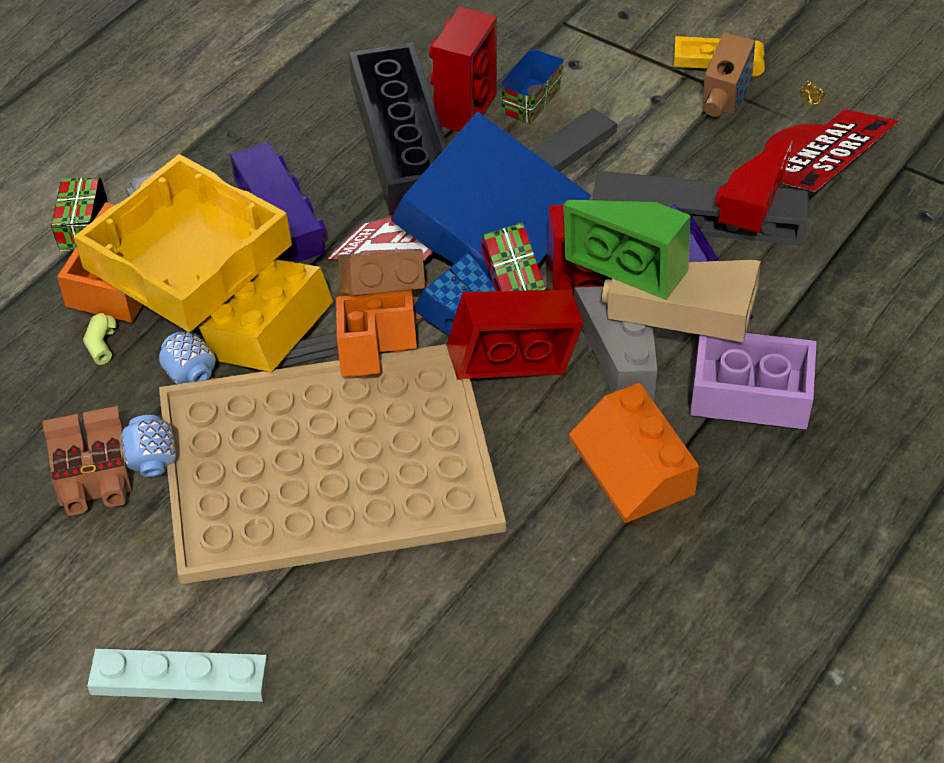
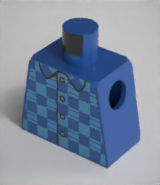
[413,253,495,336]

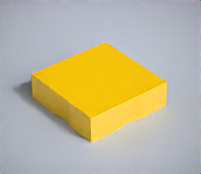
[74,154,292,333]

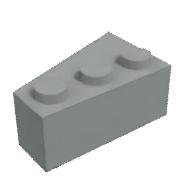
[574,287,657,401]

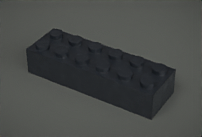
[349,42,448,216]

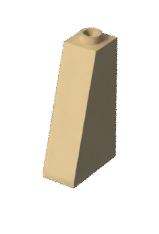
[602,260,761,342]

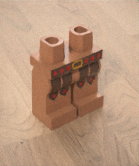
[42,406,132,516]

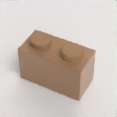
[338,249,425,295]

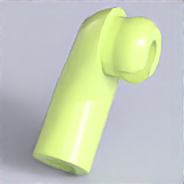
[83,313,117,365]

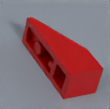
[715,136,793,233]

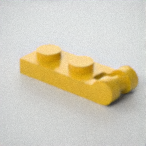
[674,36,765,76]

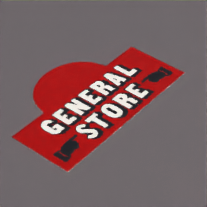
[765,109,899,192]

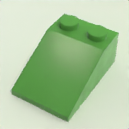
[563,200,691,300]

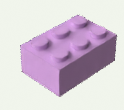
[690,333,817,430]

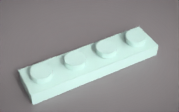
[87,649,268,702]

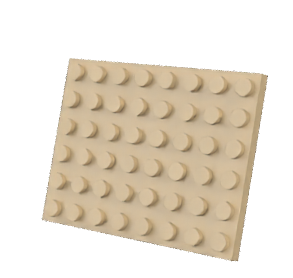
[159,344,506,585]

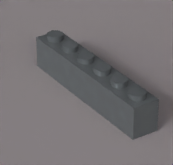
[593,170,808,246]

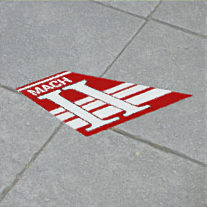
[325,216,433,260]

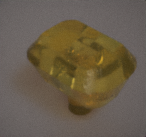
[800,81,826,104]

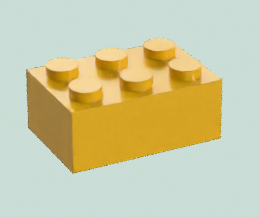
[199,259,334,372]

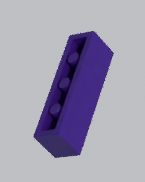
[230,142,327,263]

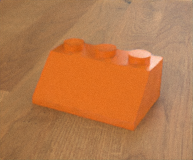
[569,382,699,523]

